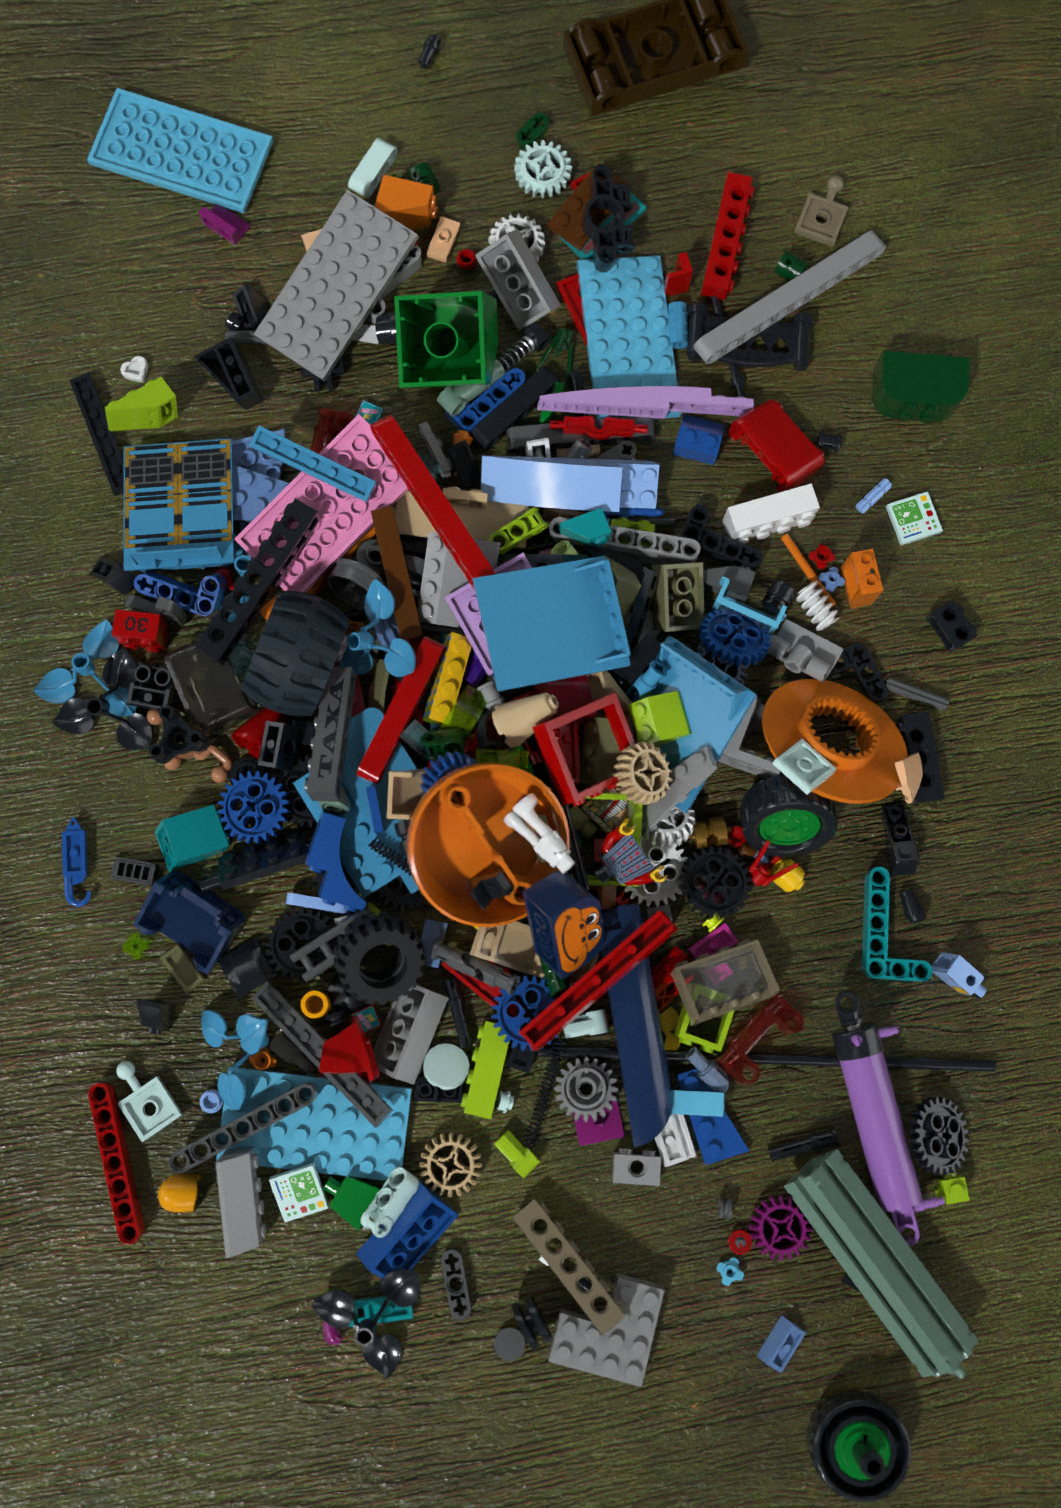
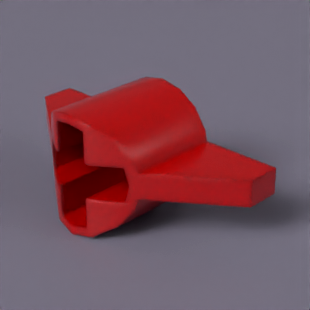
[214,566,234,591]

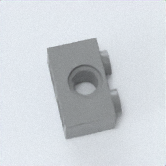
[612,1148,661,1186]

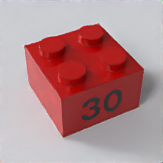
[112,610,170,653]

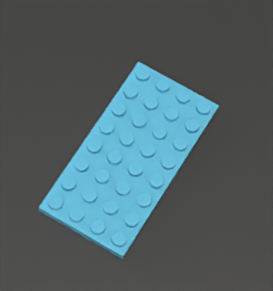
[87,88,273,213]
[577,256,681,419]
[216,1066,412,1181]

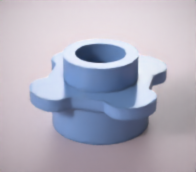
[819,567,845,592]

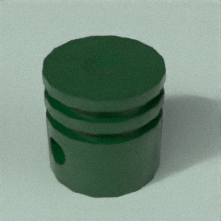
[407,162,441,195]
[774,250,809,281]

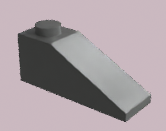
[703,565,755,602]

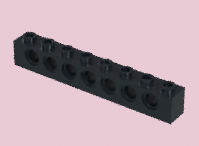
[195,498,321,666]

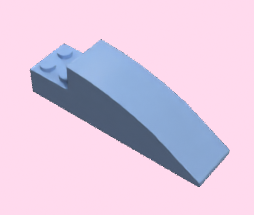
[480,455,659,512]

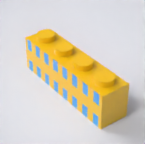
[422,632,471,727]

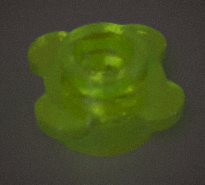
[122,933,149,960]

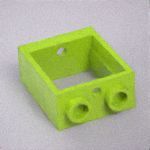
[673,983,734,1054]

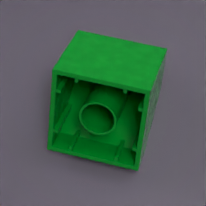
[394,291,498,389]

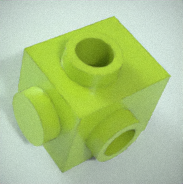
[934,1172,970,1205]

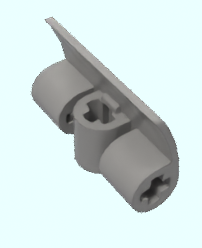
[767,620,843,683]

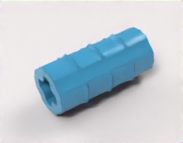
[668,301,688,349]

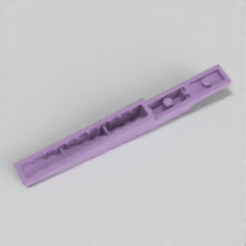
[537,386,754,419]

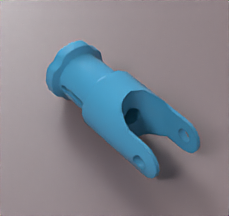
[626,660,667,701]

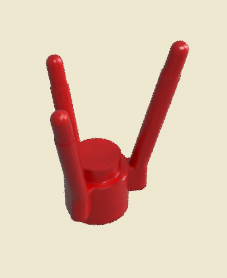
[748,840,799,887]

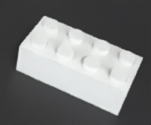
[722,483,820,544]

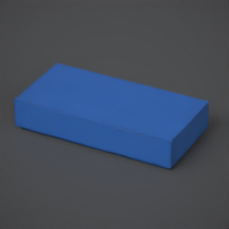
[366,786,384,835]

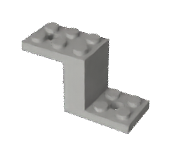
[718,699,781,779]

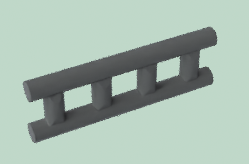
[289,906,372,982]

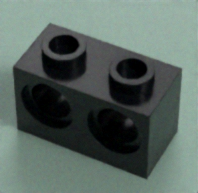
[926,600,978,654]

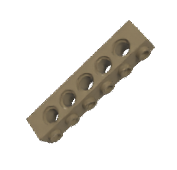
[513,1199,625,1336]

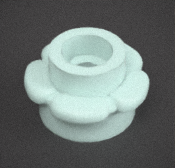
[496,1090,514,1113]

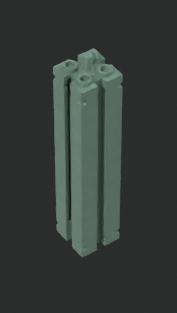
[784,1149,979,1379]

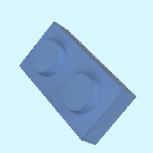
[421,919,448,968]

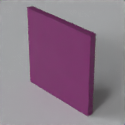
[573,1093,625,1146]

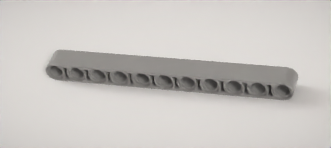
[693,230,886,364]

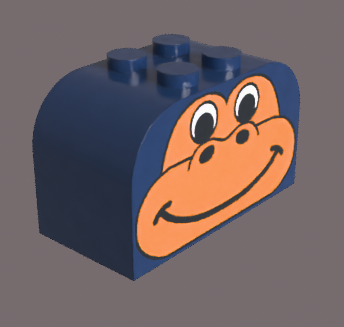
[523,871,604,980]

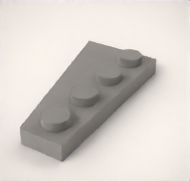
[642,747,718,832]

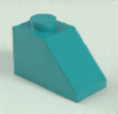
[559,508,611,546]

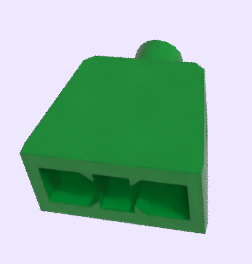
[324,1175,382,1231]

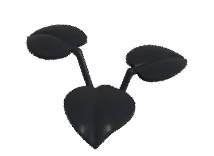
[52,649,153,750]
[311,1269,420,1379]

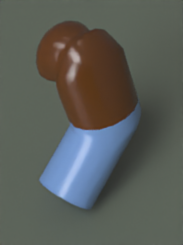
[737,843,770,864]

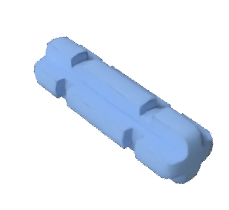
[856,478,892,514]

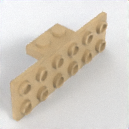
[396,487,529,549]

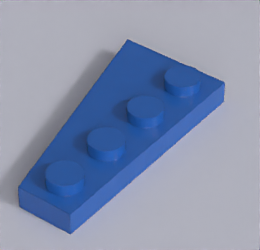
[676,1068,749,1165]

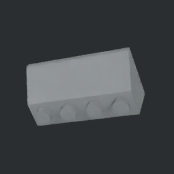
[475,229,561,331]
[373,985,448,1085]
[216,1147,266,1258]

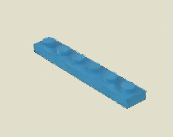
[249,426,378,503]

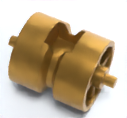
[688,816,732,850]

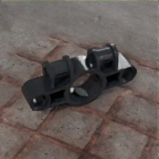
[581,164,635,273]

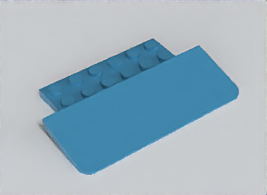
[293,708,419,898]

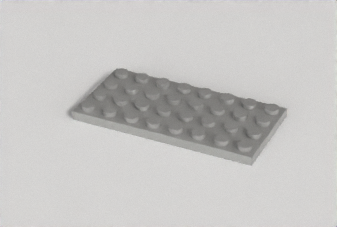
[254,190,419,381]

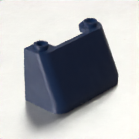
[133,871,246,975]

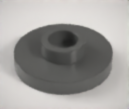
[494,1327,525,1361]

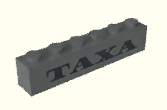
[305,667,357,802]

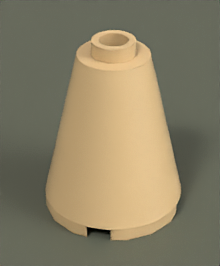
[492,693,559,748]

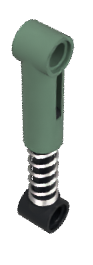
[437,321,552,417]

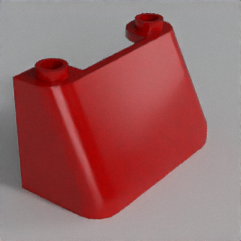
[728,399,825,493]

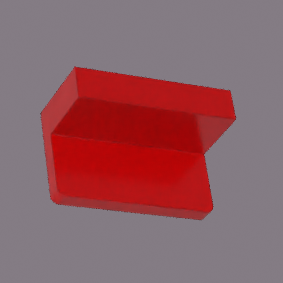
[664,252,693,297]

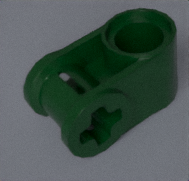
[420,728,466,762]

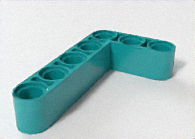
[862,867,933,982]

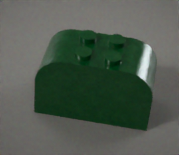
[872,350,970,423]

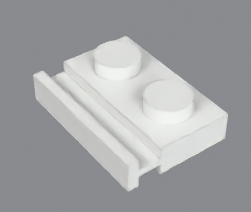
[655,1114,696,1167]

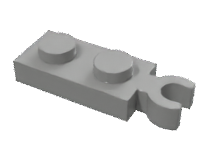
[419,421,453,481]

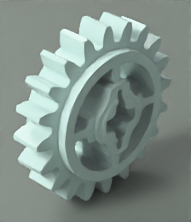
[514,140,572,198]

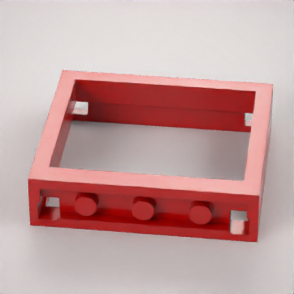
[532,692,635,806]

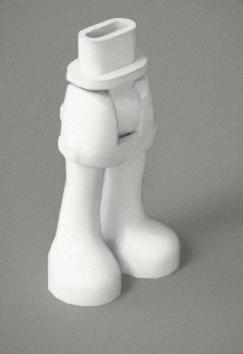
[504,793,575,874]

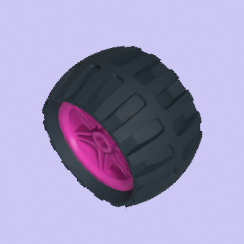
[241,591,350,716]

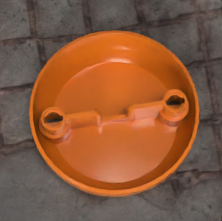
[406,762,570,927]

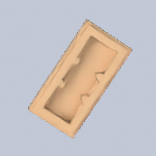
[426,217,461,263]

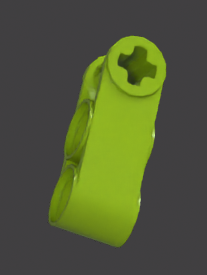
[489,506,549,554]

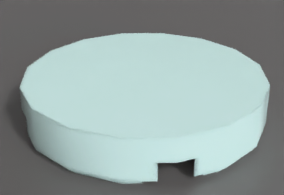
[423,1043,469,1090]

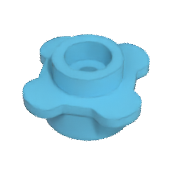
[717,1257,744,1286]

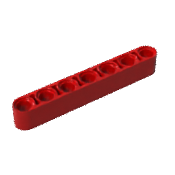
[356,636,446,785]
[88,1082,145,1245]

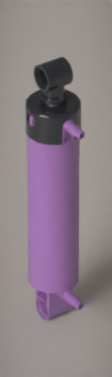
[831,989,945,1246]

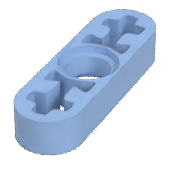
[285,893,350,915]

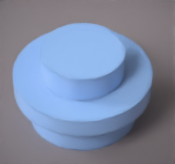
[200,1090,224,1113]

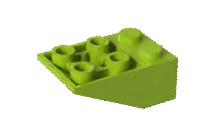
[105,377,178,431]

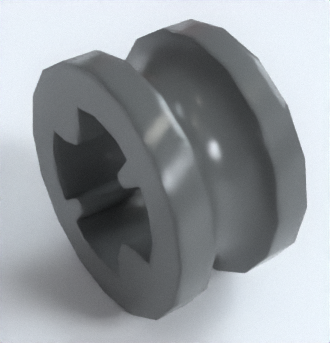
[718,1197,732,1220]

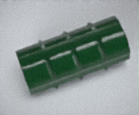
[539,957,570,1000]

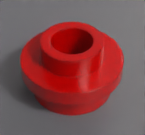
[456,249,477,271]

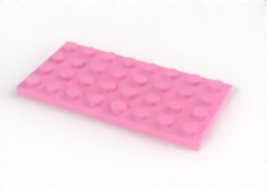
[235,414,409,593]

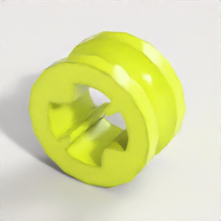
[702,914,724,933]

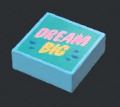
[356,401,383,424]

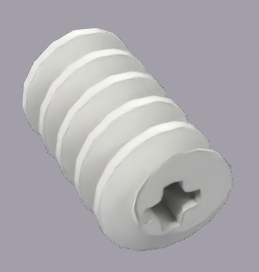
[796,581,840,631]

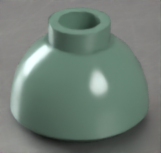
[318,787,350,815]

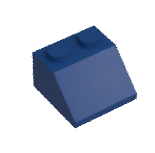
[673,414,725,465]

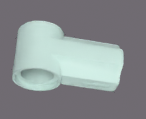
[564,1009,610,1038]

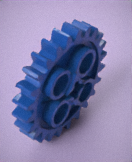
[699,608,771,667]
[218,771,291,844]
[491,975,558,1051]

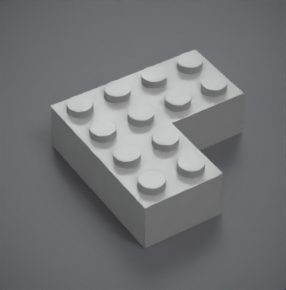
[548,1273,664,1387]

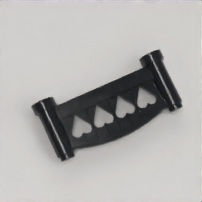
[687,303,814,371]

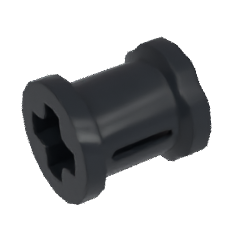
[816,430,842,453]

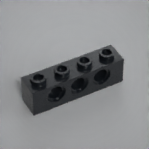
[896,712,945,805]

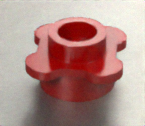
[809,544,835,569]

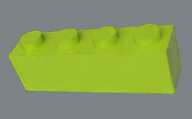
[461,1021,509,1119]

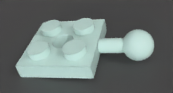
[116,1061,183,1142]

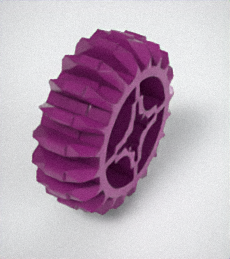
[749,1195,813,1261]

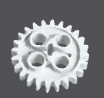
[623,836,688,907]

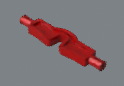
[550,416,648,440]

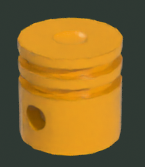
[301,991,332,1018]

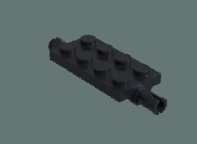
[199,829,311,893]

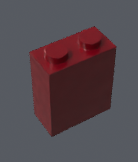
[537,675,596,723]

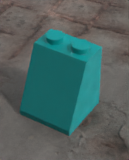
[154,805,230,872]

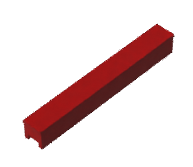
[519,910,678,1051]

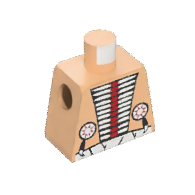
[581,788,628,834]

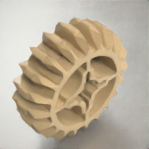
[613,742,672,805]
[419,1132,482,1197]

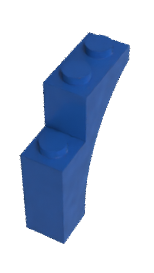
[305,809,366,912]

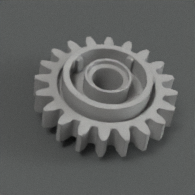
[554,1057,618,1123]

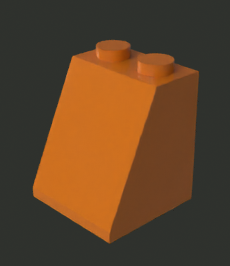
[375,175,438,230]

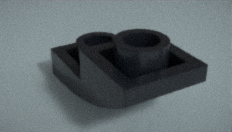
[415,1077,465,1103]

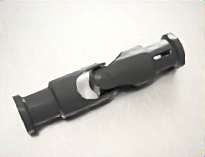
[431,940,520,995]

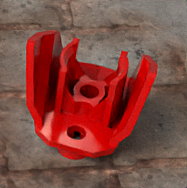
[319,1016,380,1084]

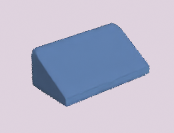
[757,1316,806,1373]

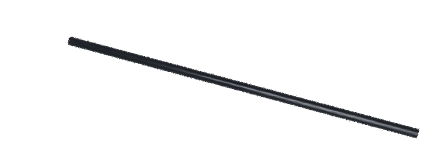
[538,1046,996,1072]

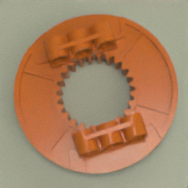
[762,679,908,804]

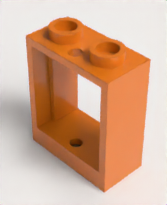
[840,549,884,609]

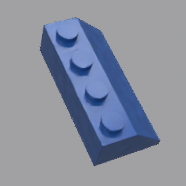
[356,1181,458,1279]

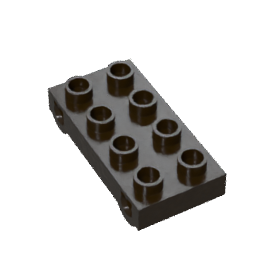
[563,0,749,117]

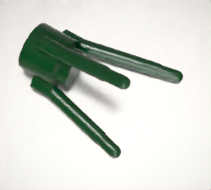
[536,328,575,384]

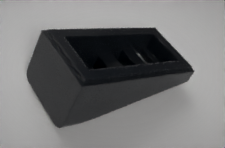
[110,857,160,886]

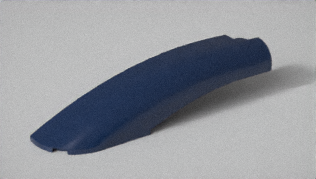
[601,905,672,1147]

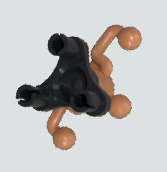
[147,705,232,783]

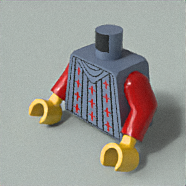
[595,818,668,886]

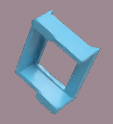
[710,577,787,636]

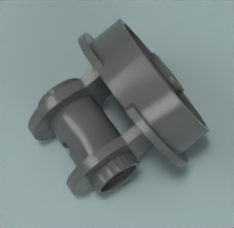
[327,540,389,611]

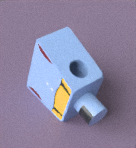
[931,952,987,999]

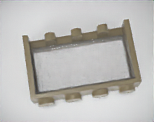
[670,939,780,1026]

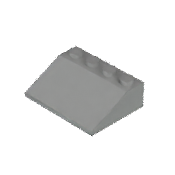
[418,532,500,628]

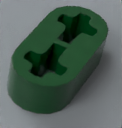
[517,113,549,150]

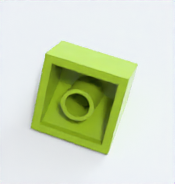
[628,691,692,747]

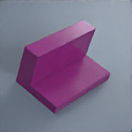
[198,204,251,246]

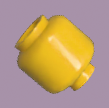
[771,859,805,892]

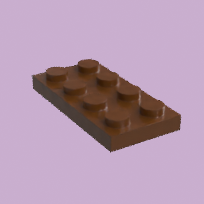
[547,162,631,251]

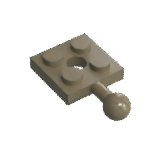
[794,175,849,247]

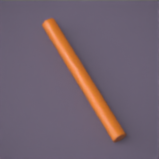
[781,533,836,609]

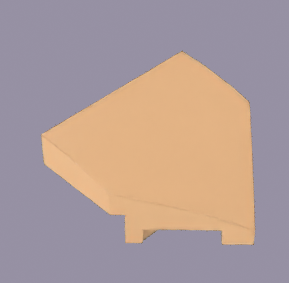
[895,753,923,804]

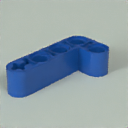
[445,368,525,436]
[134,571,227,616]

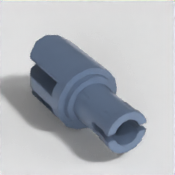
[686,1047,729,1092]

